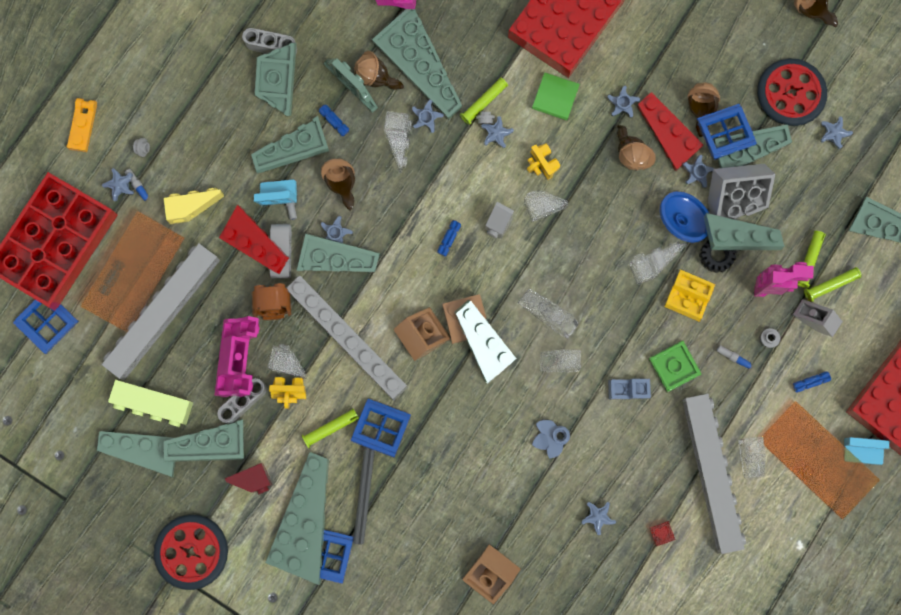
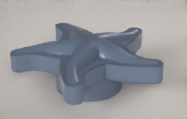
[607,86,640,118]
[412,100,444,133]
[481,116,514,148]
[821,117,853,149]
[683,155,714,188]
[102,168,134,201]
[321,216,353,243]
[581,502,616,535]

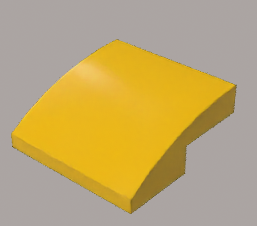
[664,269,716,322]

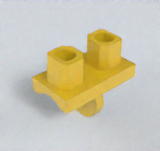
[527,143,560,180]
[269,377,306,409]

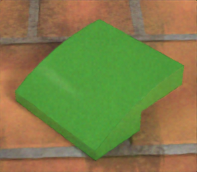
[532,73,580,120]

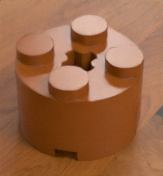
[251,283,291,320]

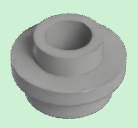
[476,112,495,124]
[133,138,150,157]
[760,328,780,348]

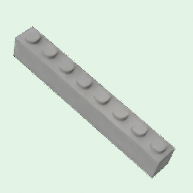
[102,244,220,380]
[287,276,408,401]
[682,394,746,554]

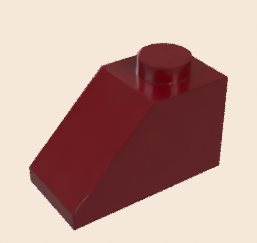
[225,463,272,495]

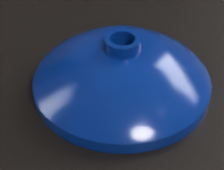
[659,192,709,243]

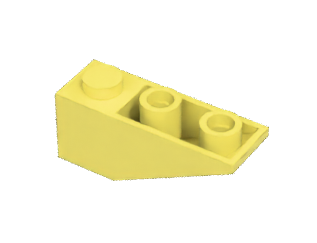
[164,188,224,224]

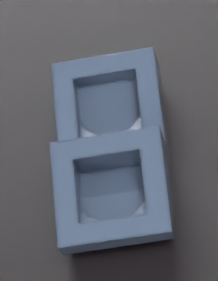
[608,379,651,400]

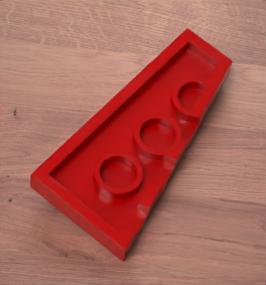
[637,92,703,171]
[219,205,289,274]

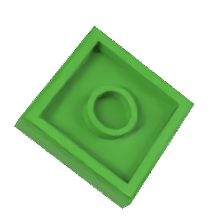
[649,341,702,392]

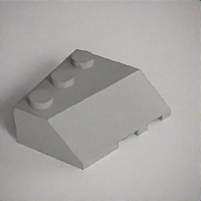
[707,164,775,220]

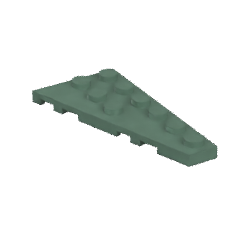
[372,9,462,120]
[265,452,329,585]

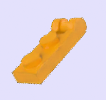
[67,98,97,152]

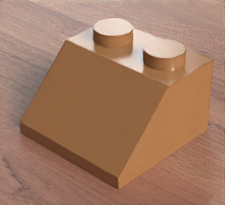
[443,294,487,344]
[393,307,451,361]
[462,544,521,604]

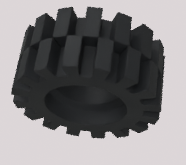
[699,240,737,273]

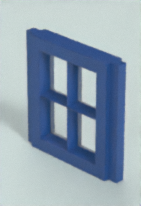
[697,104,757,160]
[13,300,79,354]
[351,399,411,458]
[320,530,354,584]

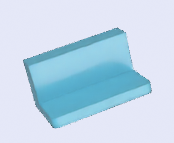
[254,180,297,206]
[843,437,889,465]

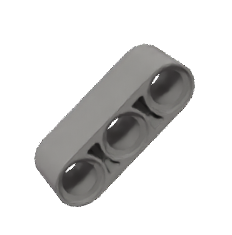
[242,28,297,54]
[270,224,292,278]
[217,378,267,424]

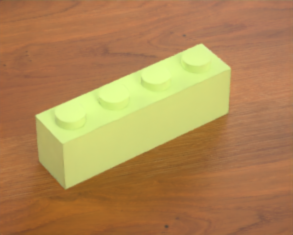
[108,380,193,427]

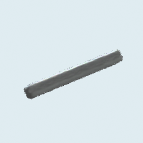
[353,447,375,545]

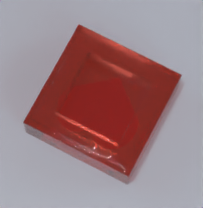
[649,521,675,546]

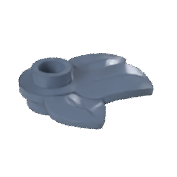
[532,420,570,458]

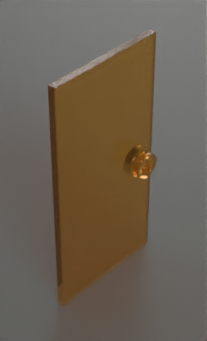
[80,211,184,332]
[758,401,880,519]

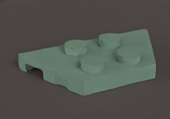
[255,43,297,116]
[323,58,378,113]

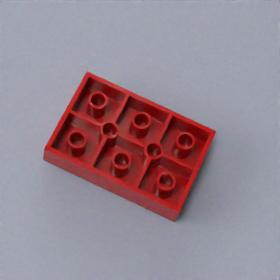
[508,0,625,79]
[0,172,118,311]
[846,340,901,455]

